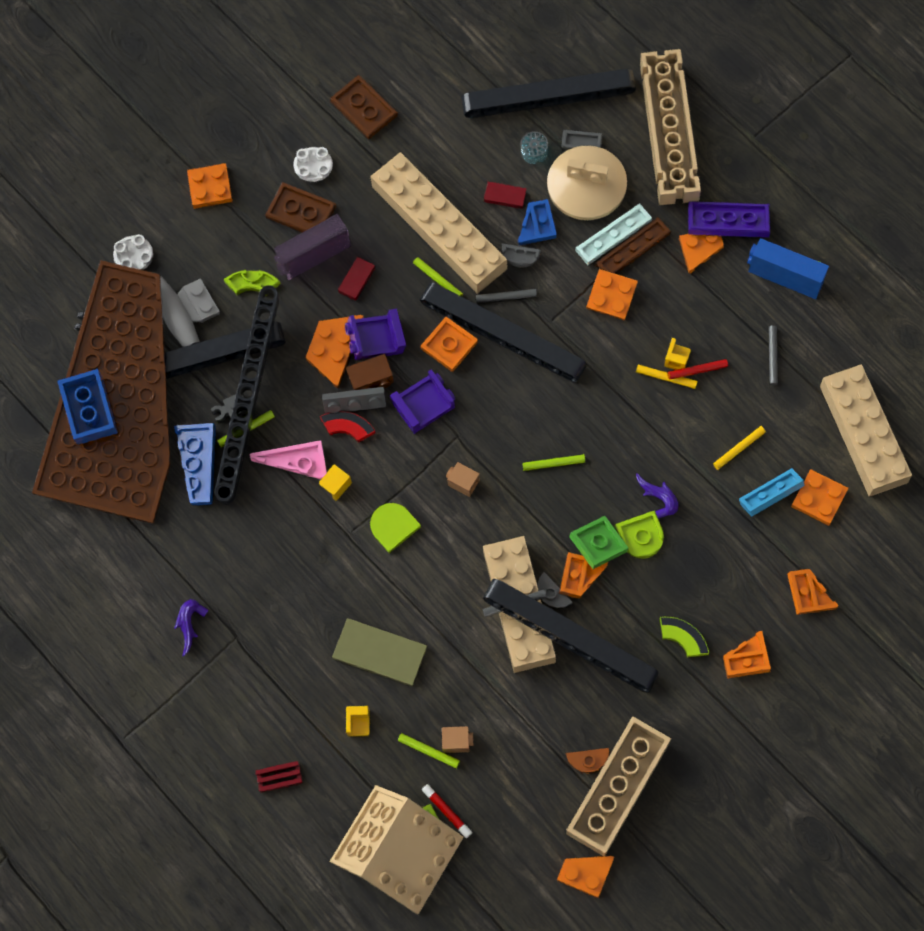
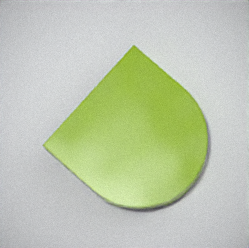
[370,503,421,553]
[615,510,664,559]

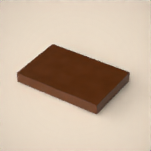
[330,75,398,139]
[265,182,336,239]

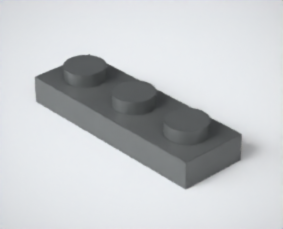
[322,387,386,414]

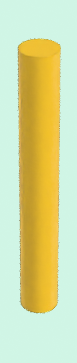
[636,364,697,389]
[713,426,766,470]

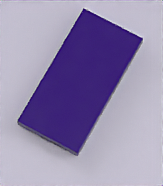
[688,201,770,237]

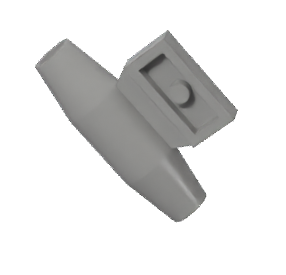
[160,276,220,347]

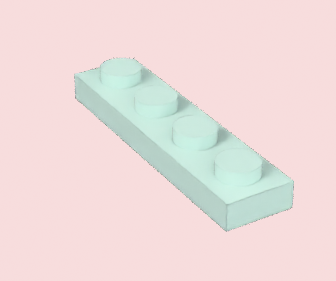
[576,204,652,265]

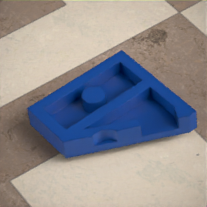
[518,199,557,246]

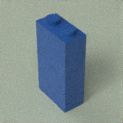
[747,238,829,299]

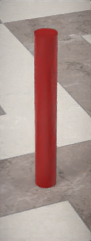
[667,359,728,380]

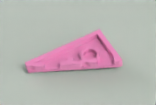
[250,440,327,479]

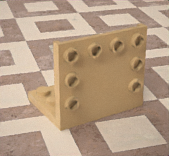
[330,785,463,914]

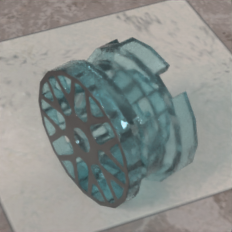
[521,132,548,164]

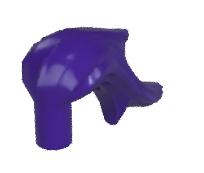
[636,473,678,519]
[174,599,208,656]

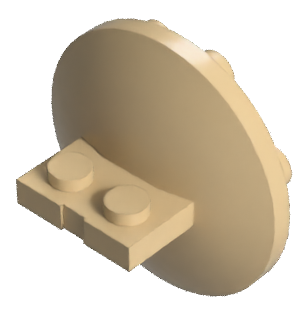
[547,146,627,220]

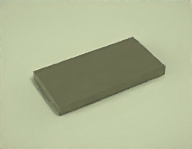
[332,618,427,687]

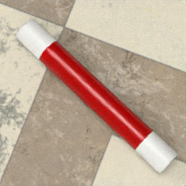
[422,784,473,838]

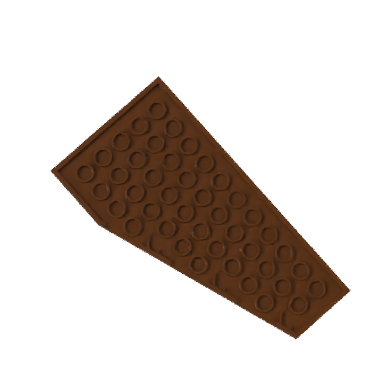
[32,260,170,524]

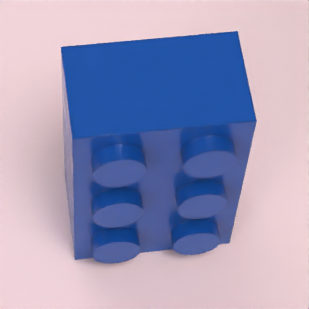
[57,369,118,445]

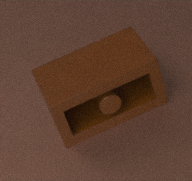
[346,354,394,390]

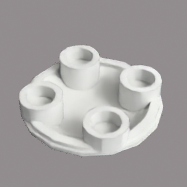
[294,147,333,182]
[113,235,153,270]

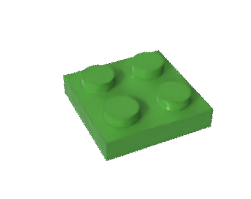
[569,516,628,569]

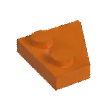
[787,569,838,615]
[723,631,771,678]

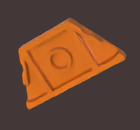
[306,315,364,388]

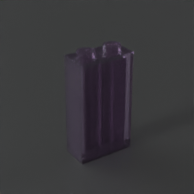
[274,214,351,281]

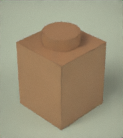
[446,462,480,497]
[442,726,473,753]

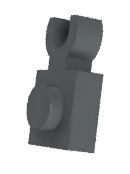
[211,394,248,423]

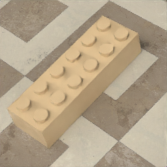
[820,364,912,497]
[483,536,556,673]
[566,716,671,856]

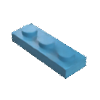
[739,468,805,517]

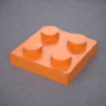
[187,163,233,209]
[586,269,638,320]
[420,317,478,372]
[791,469,848,526]

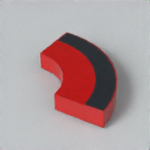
[320,411,376,442]

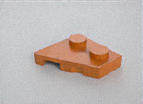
[679,234,724,273]
[559,552,608,599]
[557,856,614,898]

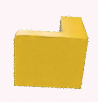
[664,338,691,370]
[319,464,352,501]
[346,706,370,736]

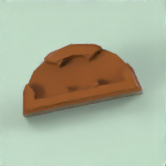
[566,748,609,773]

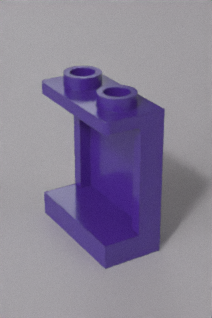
[345,309,406,360]
[390,370,455,434]

